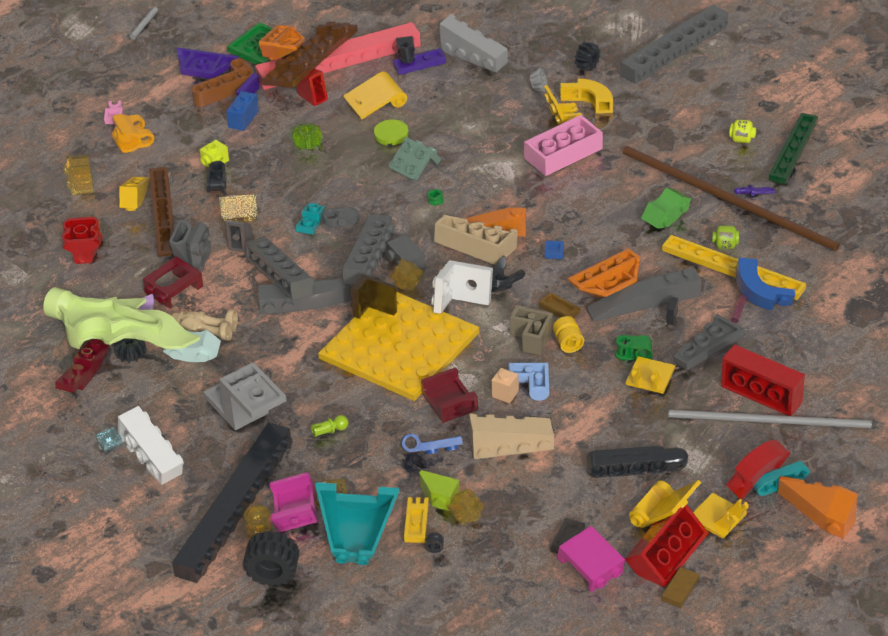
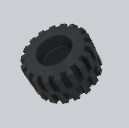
[243,531,300,586]

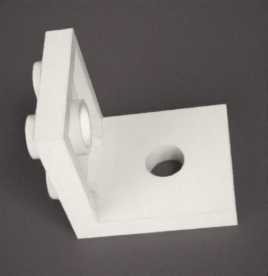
[432,260,493,314]

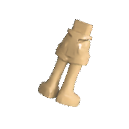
[172,309,238,341]

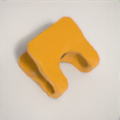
[112,114,154,153]

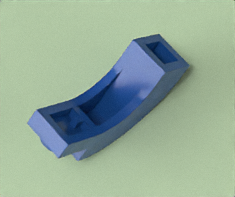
[736,257,795,310]

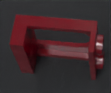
[143,256,203,309]

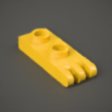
[404,497,429,543]

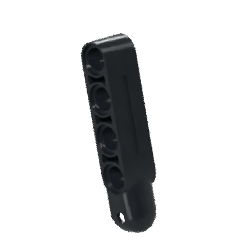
[586,446,688,478]

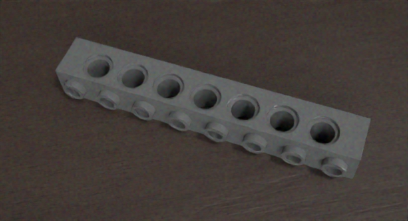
[620,5,728,84]

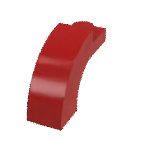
[726,440,791,499]

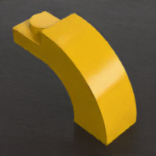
[561,79,613,113]

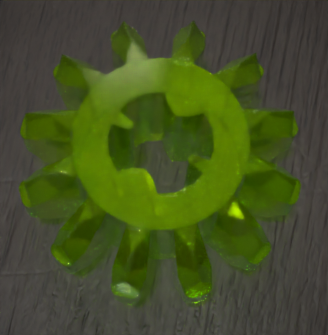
[292,123,322,150]

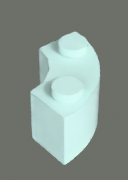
[163,330,221,362]

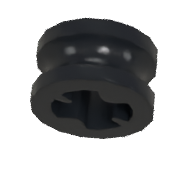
[425,533,444,553]

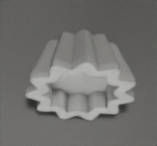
[530,67,548,92]

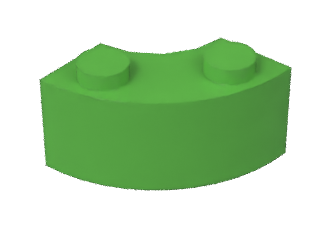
[641,187,692,228]

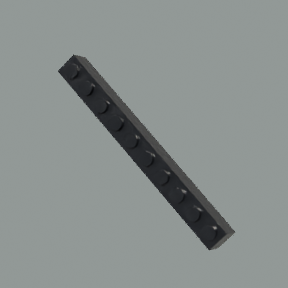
[172,422,293,583]

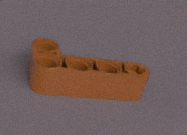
[192,59,253,107]

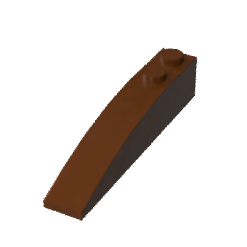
[149,167,174,257]

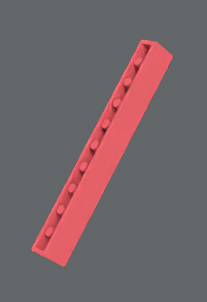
[255,22,421,90]

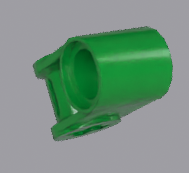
[615,335,653,361]

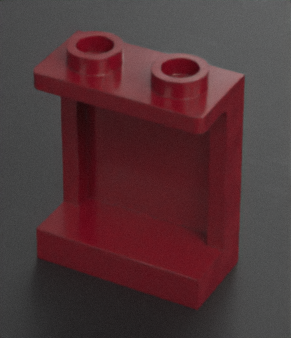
[421,367,478,423]

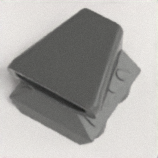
[169,220,211,271]

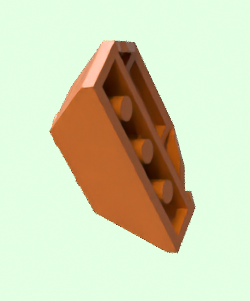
[259,25,305,60]
[568,248,640,297]

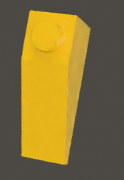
[119,177,150,211]

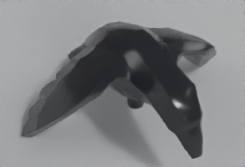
[491,255,526,292]

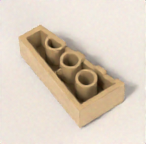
[434,215,518,265]
[469,414,554,459]

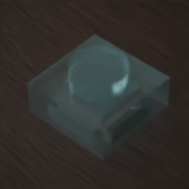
[95,427,123,452]

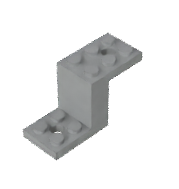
[203,362,286,430]

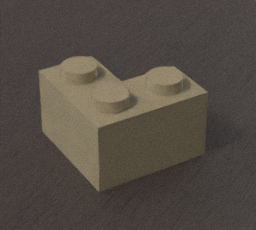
[510,305,553,355]

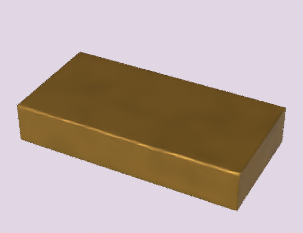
[539,292,580,318]
[661,567,700,608]

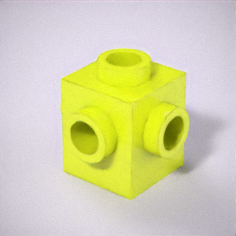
[200,140,229,167]

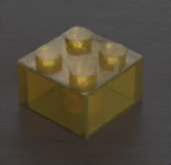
[219,194,259,223]

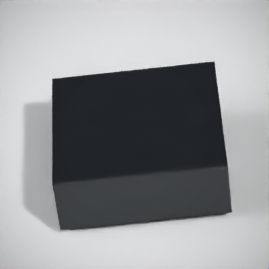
[666,297,678,325]

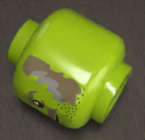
[712,225,739,250]

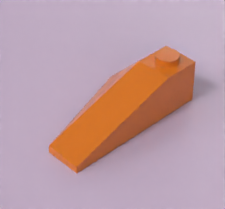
[465,207,527,237]
[778,476,858,539]

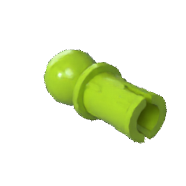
[311,415,349,437]

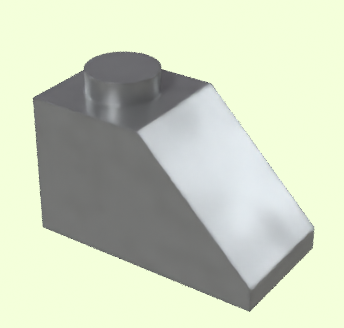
[225,220,253,253]

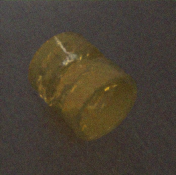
[244,505,273,541]

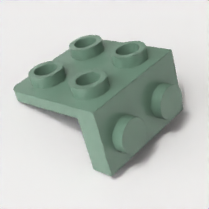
[389,137,441,181]

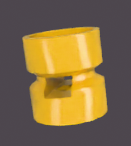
[553,316,584,353]

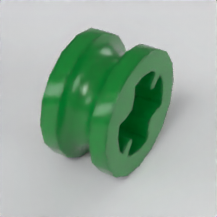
[427,189,444,206]

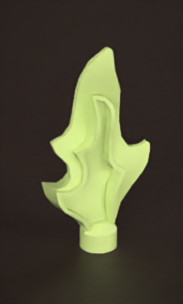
[43,287,200,350]

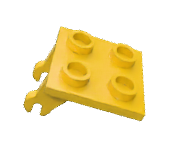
[544,85,583,125]
[626,356,675,394]
[693,493,749,539]

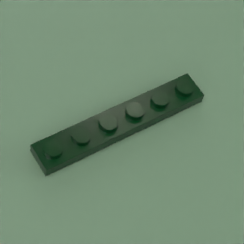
[768,112,818,184]

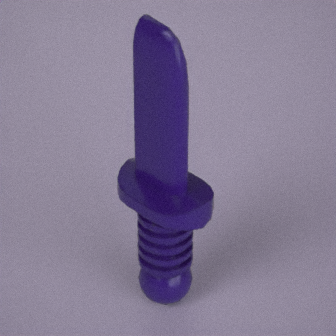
[734,184,775,196]

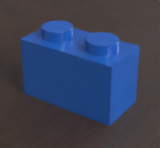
[226,91,259,131]

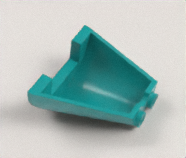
[316,482,399,565]

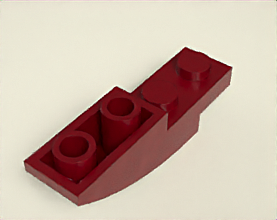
[55,339,109,393]

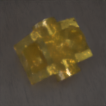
[390,258,424,291]
[447,488,485,525]

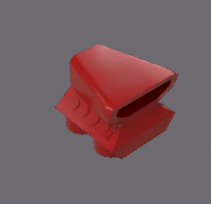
[62,216,103,264]

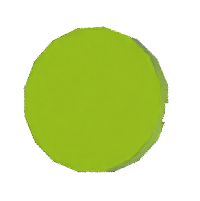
[374,119,409,146]

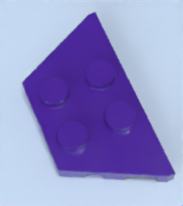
[177,48,239,79]

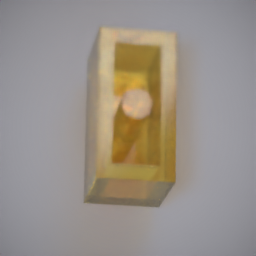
[64,155,94,196]

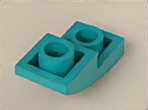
[296,203,325,235]

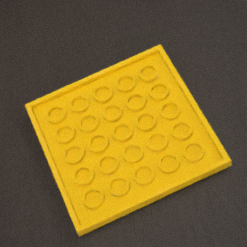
[318,292,480,401]

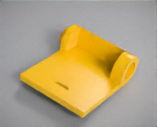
[343,71,407,120]
[629,480,701,528]

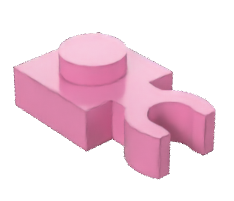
[104,100,123,124]

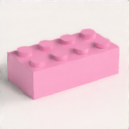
[524,115,603,176]

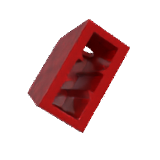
[296,69,328,107]

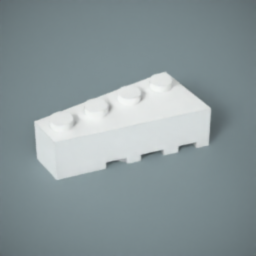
[118,406,184,485]

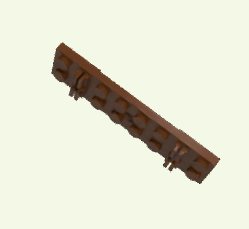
[262,21,358,88]

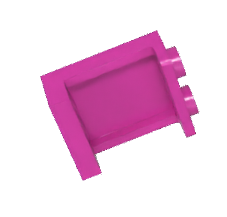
[270,472,318,533]
[557,526,625,592]

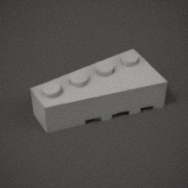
[440,14,508,73]

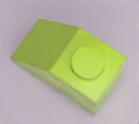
[419,470,460,511]

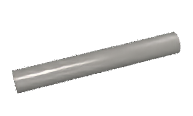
[130,7,158,39]

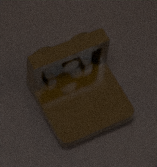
[350,274,397,319]

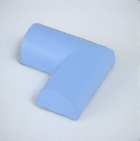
[509,363,549,401]

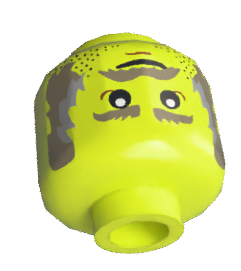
[730,119,756,144]

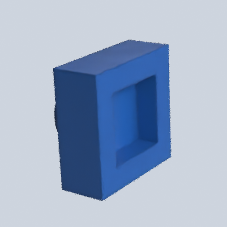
[545,241,564,259]

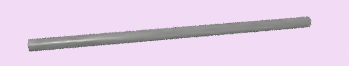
[668,409,872,428]

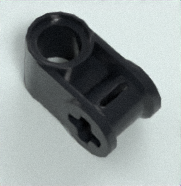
[396,36,415,63]
[206,161,227,193]

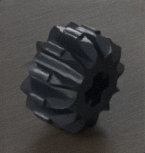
[574,42,601,71]
[113,338,147,364]

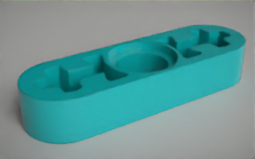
[753,461,810,496]

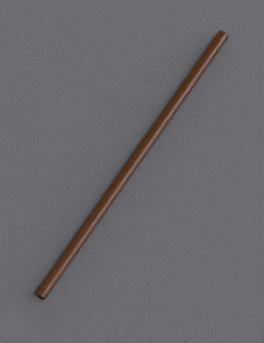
[623,146,840,251]

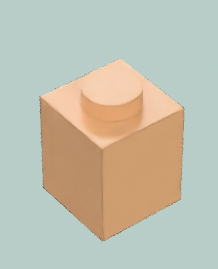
[492,368,519,403]

